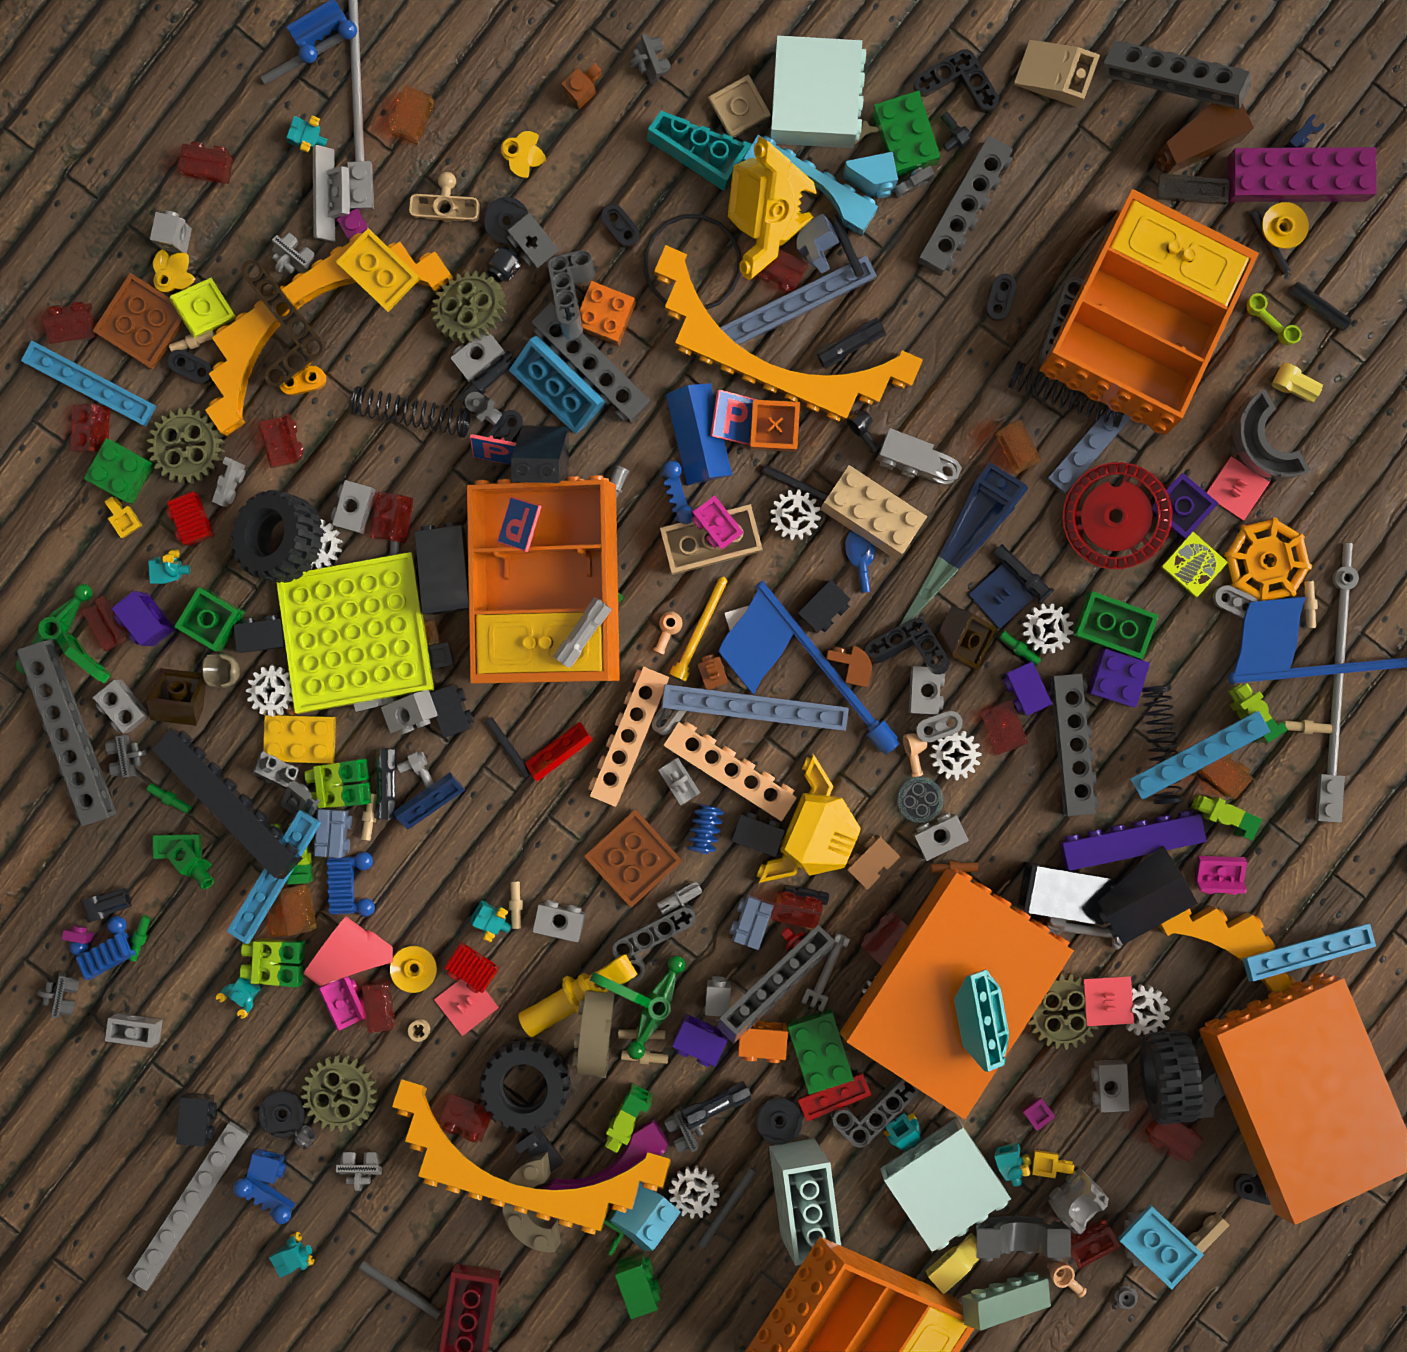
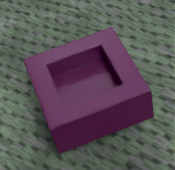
[337,208,368,240]
[62,925,94,944]
[1022,1097,1055,1131]

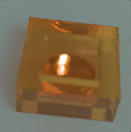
[424,620,441,646]

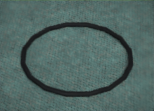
[644,214,741,310]

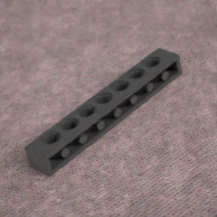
[17,639,117,826]

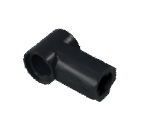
[80,888,132,923]

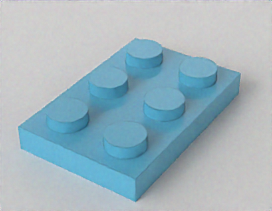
[1118,1204,1204,1289]

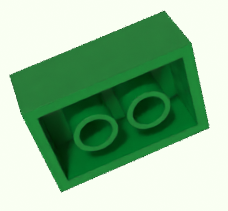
[872,91,941,177]
[1071,591,1159,660]
[787,1008,854,1094]

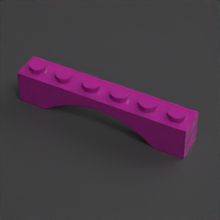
[538,1117,668,1219]

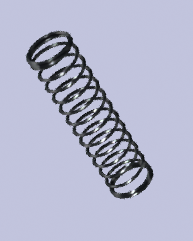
[1008,360,1124,429]
[350,386,471,438]
[1141,685,1184,804]

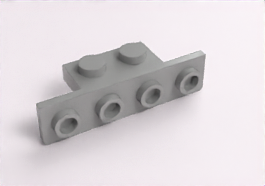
[313,145,350,242]

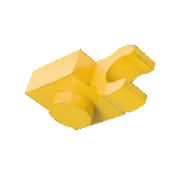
[105,496,143,539]
[1031,1150,1074,1178]

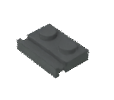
[280,780,320,817]

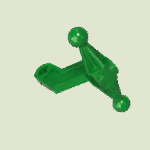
[15,584,111,683]
[590,955,686,1060]

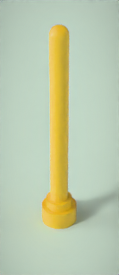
[669,577,727,682]

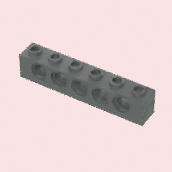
[1104,40,1251,110]
[917,136,1013,276]
[532,302,651,424]
[1050,674,1099,816]
[717,925,835,1044]

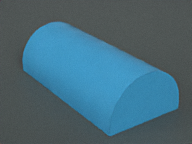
[509,336,605,434]

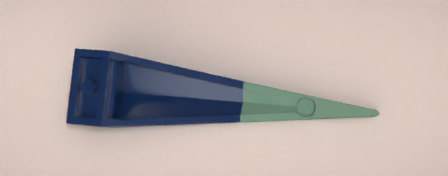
[900,462,1028,625]

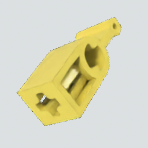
[926,1233,979,1294]

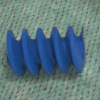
[687,804,724,854]

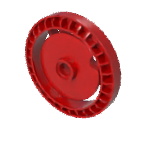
[1063,462,1173,569]

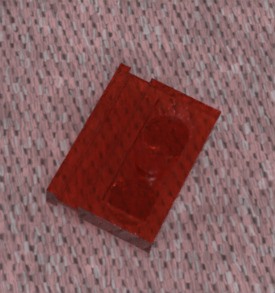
[979,700,1028,755]

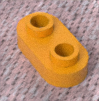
[279,366,326,396]

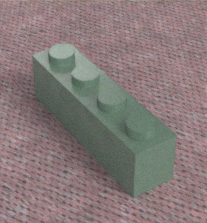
[962,1272,1051,1331]

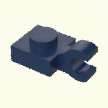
[1283,114,1325,148]

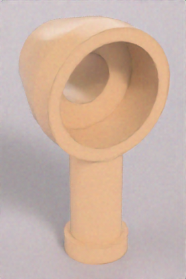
[654,612,682,655]
[903,733,927,777]
[1049,1261,1087,1298]

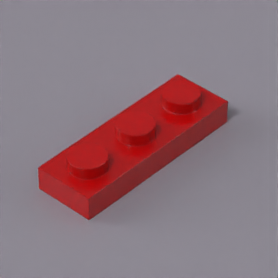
[525,722,593,782]
[798,1072,871,1122]

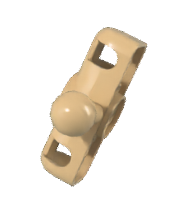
[409,172,480,222]

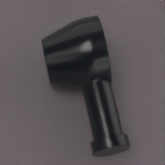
[846,410,881,454]

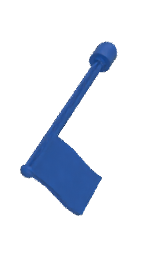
[719,581,900,755]
[1228,597,1407,686]

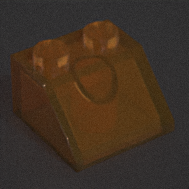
[266,883,317,937]

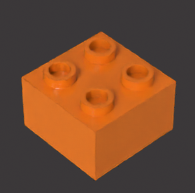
[580,281,636,346]
[750,400,800,452]
[738,1021,788,1063]

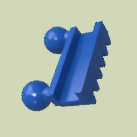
[286,0,357,63]
[661,461,695,524]
[327,852,375,917]
[69,916,136,980]
[233,1177,296,1224]

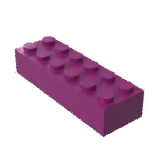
[1228,147,1377,202]

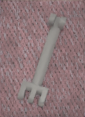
[1045,917,1123,950]
[801,933,850,1012]

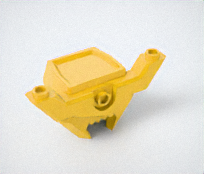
[728,136,816,281]
[756,754,861,883]

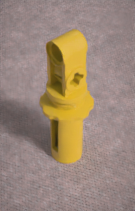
[519,954,637,1037]

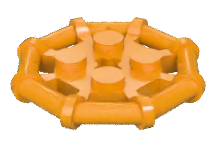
[1224,517,1312,601]

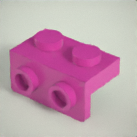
[692,495,744,550]
[1195,856,1247,895]
[318,976,367,1031]

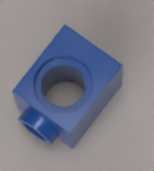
[247,1148,286,1184]

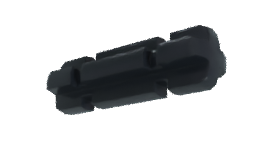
[784,885,829,905]

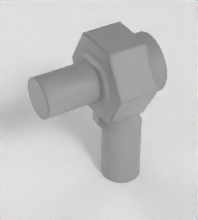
[397,751,434,788]

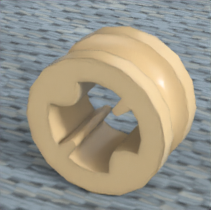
[408,1019,430,1042]

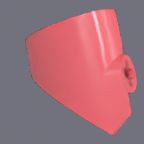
[303,916,393,987]

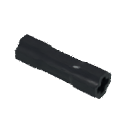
[816,317,886,370]
[375,749,396,820]
[680,1081,751,1130]

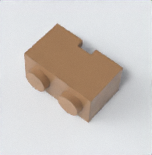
[846,835,900,890]

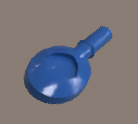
[845,530,875,593]

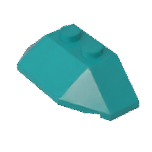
[954,970,1009,1072]

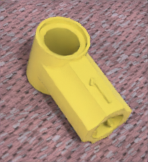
[1271,362,1323,403]

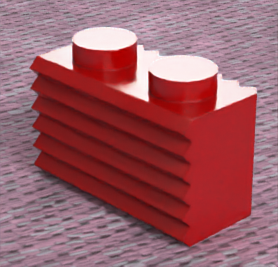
[166,491,215,546]
[444,942,500,993]

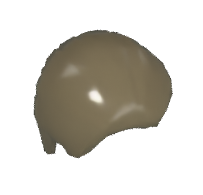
[202,653,240,688]

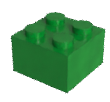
[84,438,155,504]
[175,587,245,652]
[615,1251,662,1319]

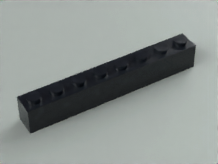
[152,729,303,879]

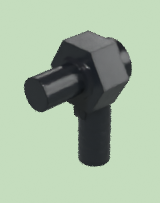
[940,111,972,152]

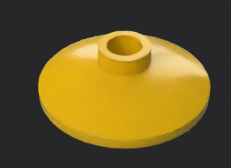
[1262,202,1309,249]
[390,946,437,993]

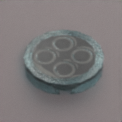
[897,777,943,823]

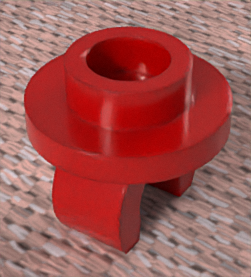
[781,927,805,951]

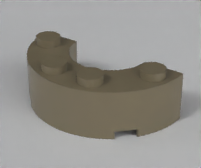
[573,991,614,1078]
[502,1152,561,1252]

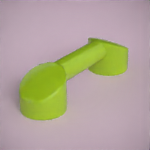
[1246,293,1302,346]

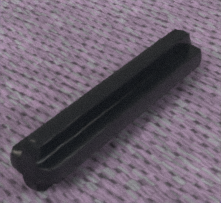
[1289,282,1352,331]

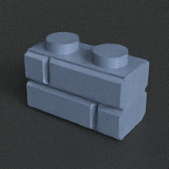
[314,808,352,858]
[729,894,774,950]

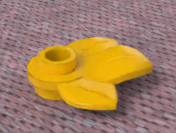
[501,131,546,178]
[153,249,195,293]

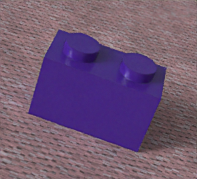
[1003,662,1052,716]

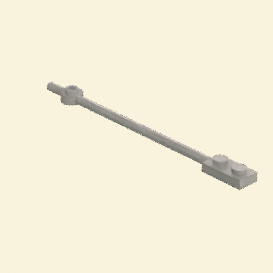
[348,0,374,211]
[1315,543,1359,822]

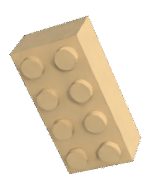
[820,465,927,560]
[660,504,763,575]

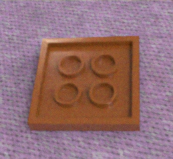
[93,273,184,370]
[584,809,683,908]

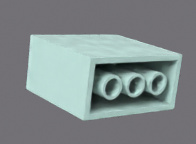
[771,36,866,148]
[880,1117,1011,1252]
[769,1139,841,1266]

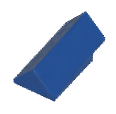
[666,383,732,486]

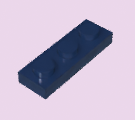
[393,772,465,830]

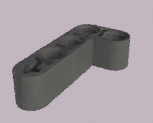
[548,250,595,339]
[1038,278,1083,366]
[612,905,696,981]
[831,1076,920,1148]

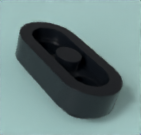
[602,204,640,248]
[986,274,1017,321]
[168,350,213,384]
[487,410,524,442]
[1233,1173,1271,1205]

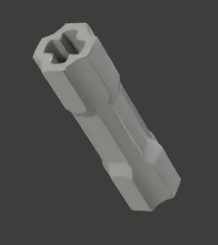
[553,597,612,668]

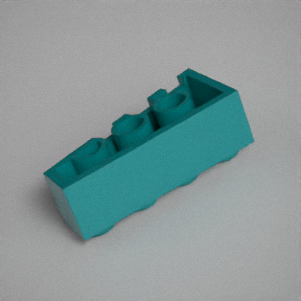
[647,111,752,191]

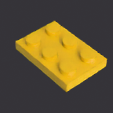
[336,228,420,312]
[264,715,336,763]

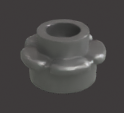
[294,1125,316,1148]
[1115,1286,1138,1309]

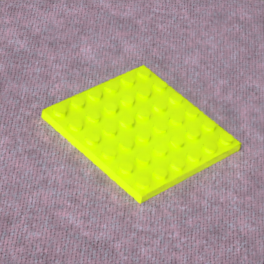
[277,552,434,714]

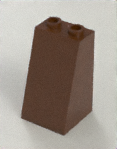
[1155,103,1254,177]

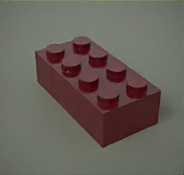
[439,1264,501,1352]

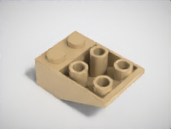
[1014,40,1100,108]

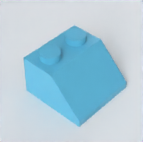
[843,152,898,198]
[610,1184,681,1251]

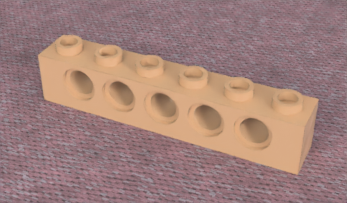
[588,667,670,807]
[664,720,797,821]

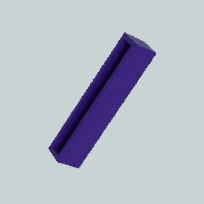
[1059,810,1207,871]

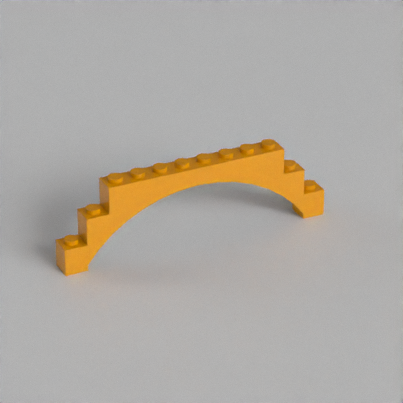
[205,233,454,436]
[654,245,923,422]
[1158,906,1295,993]
[392,1079,671,1235]

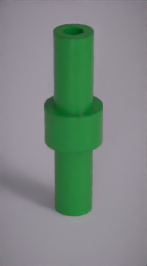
[999,631,1041,666]
[146,783,192,814]
[129,915,151,961]

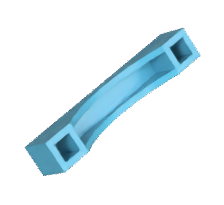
[744,135,878,236]

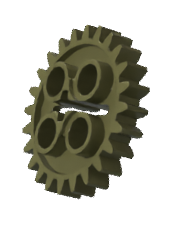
[431,271,507,343]
[147,408,225,484]
[1028,972,1098,1050]
[301,1055,378,1132]

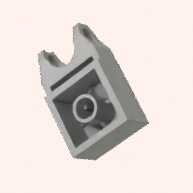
[876,428,962,485]
[1048,1168,1109,1234]

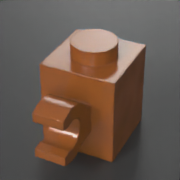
[561,63,603,109]
[698,654,729,690]

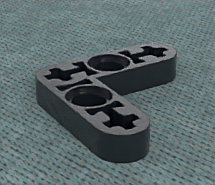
[913,49,999,113]
[865,618,950,675]

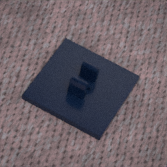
[968,564,1034,629]

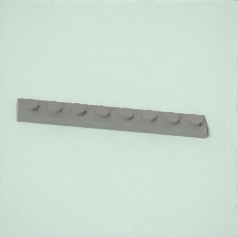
[127,1121,250,1291]

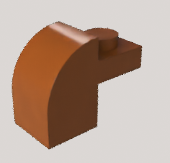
[826,646,872,687]

